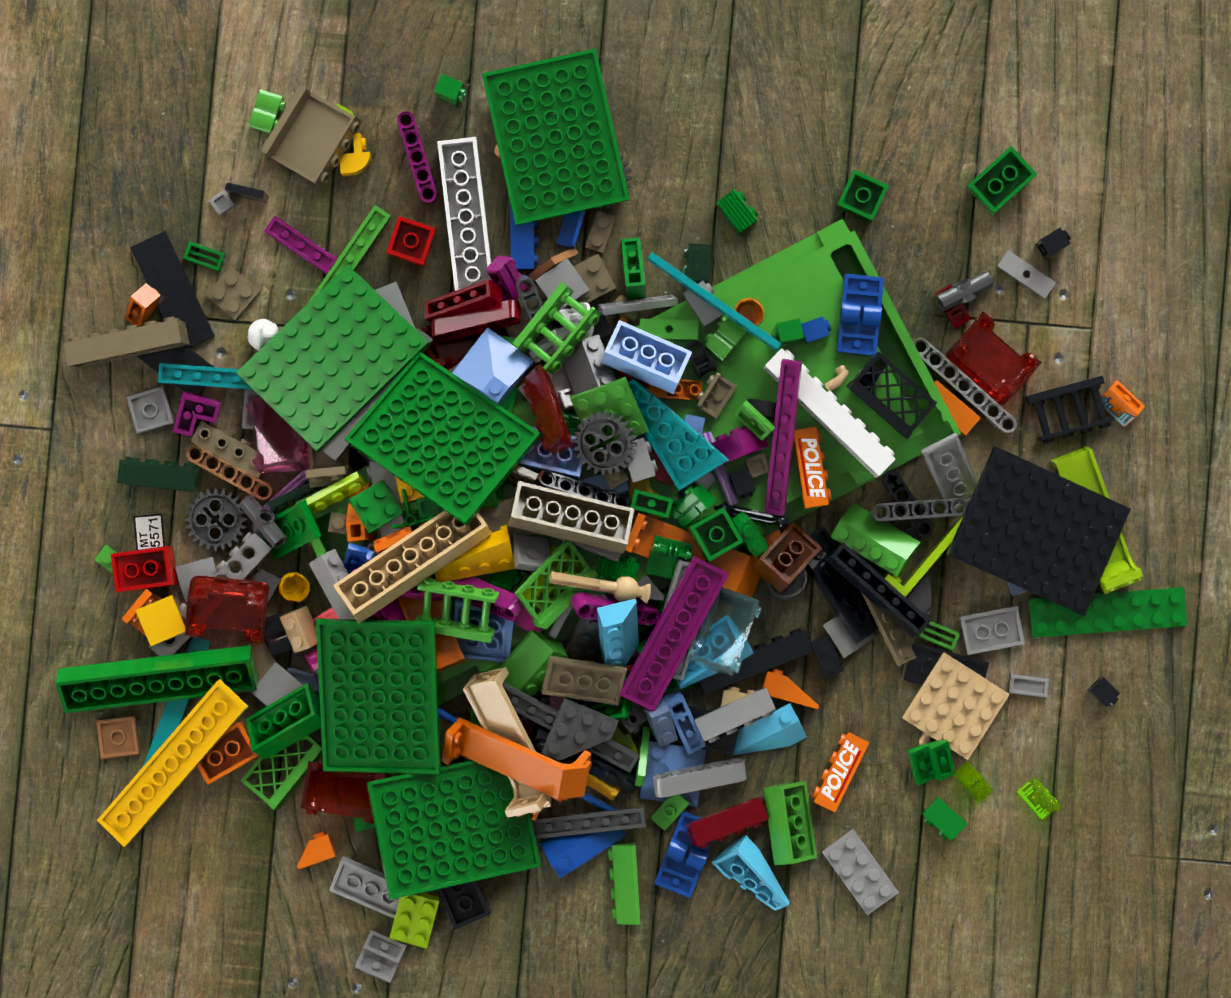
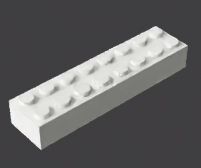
[437,137,492,291]
[763,348,895,478]

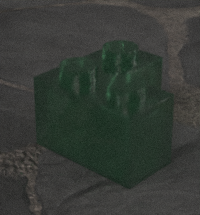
[682,243,712,284]

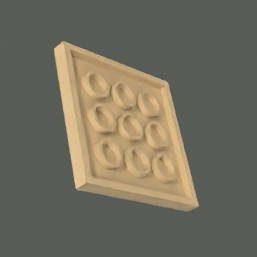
[902,652,1010,760]

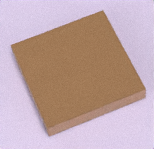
[96,715,140,759]

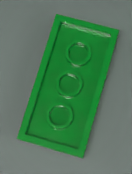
[263,500,321,560]

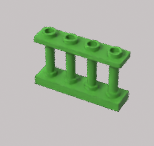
[513,282,601,375]
[415,578,499,643]

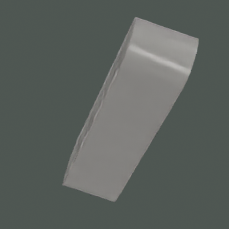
[653,758,747,798]

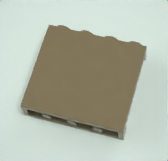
[260,85,362,188]

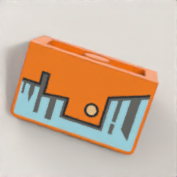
[1101,380,1145,428]

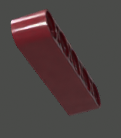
[431,300,521,342]

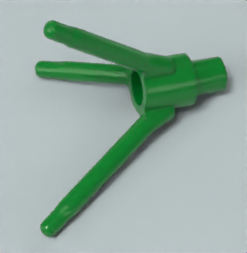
[391,489,434,531]

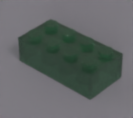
[117,456,203,493]

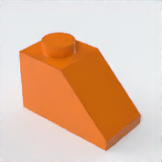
[125,284,161,326]
[297,831,337,870]

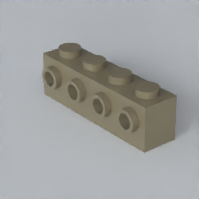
[191,421,272,479]

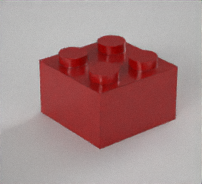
[386,216,437,268]

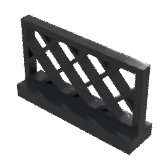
[846,351,937,439]

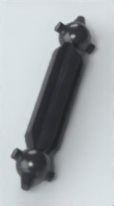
[714,502,791,529]

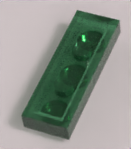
[267,483,322,511]

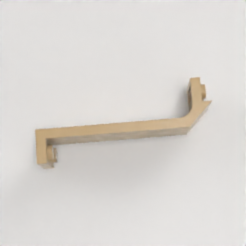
[463,667,551,817]

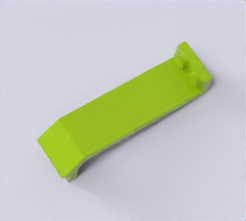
[1050,446,1143,594]
[883,515,963,597]

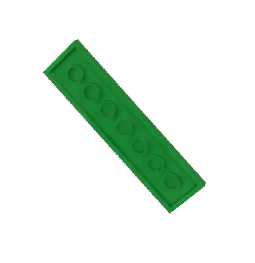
[1028,587,1187,638]

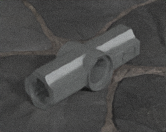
[935,272,994,311]
[239,495,288,549]

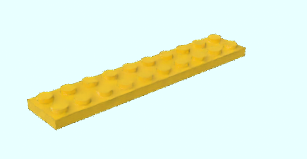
[97,679,249,847]

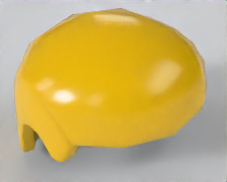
[278,572,311,602]

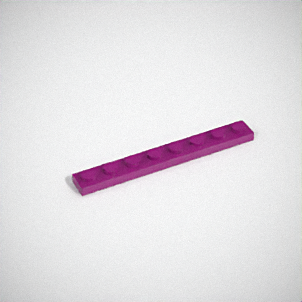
[764,359,802,516]

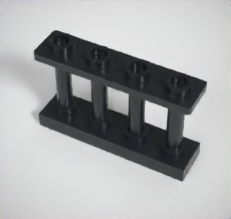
[1025,376,1115,444]

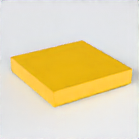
[135,595,188,646]

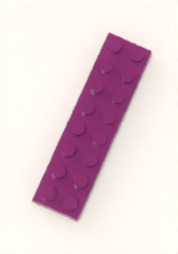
[619,556,729,711]

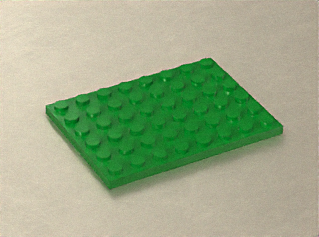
[482,48,630,226]
[236,265,430,453]
[345,352,541,526]
[316,619,441,774]
[366,760,541,900]

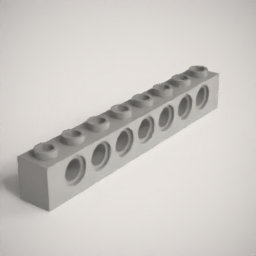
[149,531,272,656]

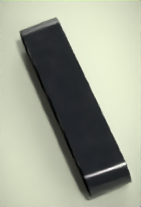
[534,471,631,507]

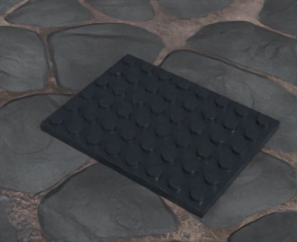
[947,446,1131,616]

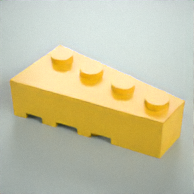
[435,524,515,582]

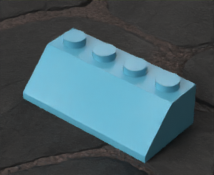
[597,599,639,667]

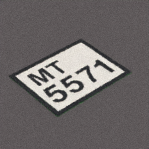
[133,514,165,550]

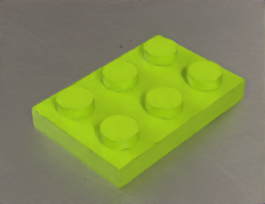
[389,893,441,949]

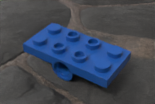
[836,274,884,356]
[654,811,713,898]

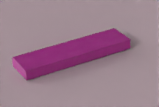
[264,216,338,274]

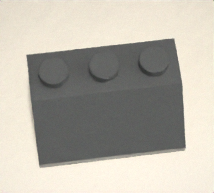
[562,335,616,395]

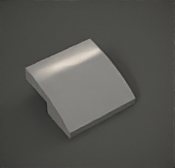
[175,557,222,604]
[822,616,876,658]
[354,930,407,983]

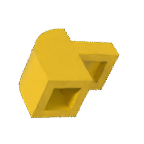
[340,133,371,176]

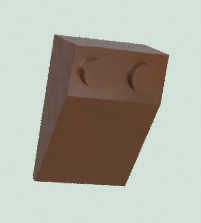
[751,522,822,594]

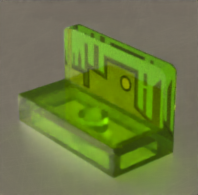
[1017,776,1062,820]

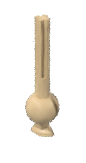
[549,571,651,603]

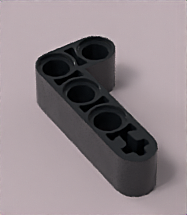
[882,471,933,542]

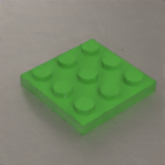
[570,377,648,451]

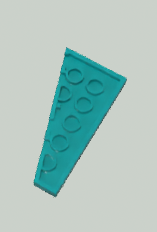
[628,378,729,490]

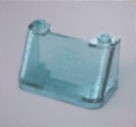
[688,587,762,675]

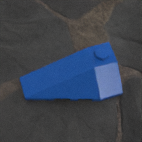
[540,830,626,878]

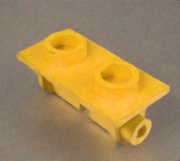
[587,774,621,801]

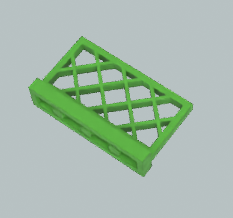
[514,540,598,629]
[241,735,322,811]

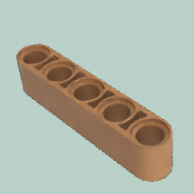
[186,445,274,501]

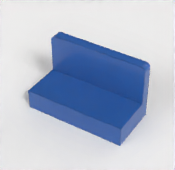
[556,210,586,249]

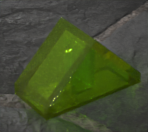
[954,761,993,803]

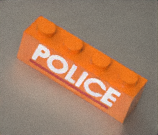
[793,427,832,509]
[812,731,870,812]

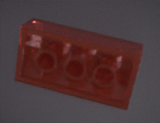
[523,364,574,455]

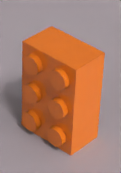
[197,721,259,785]

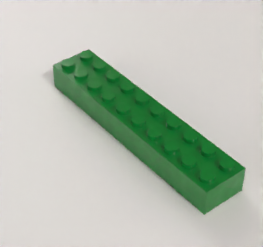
[55,645,259,713]

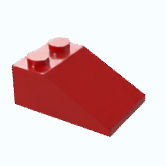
[111,546,178,593]

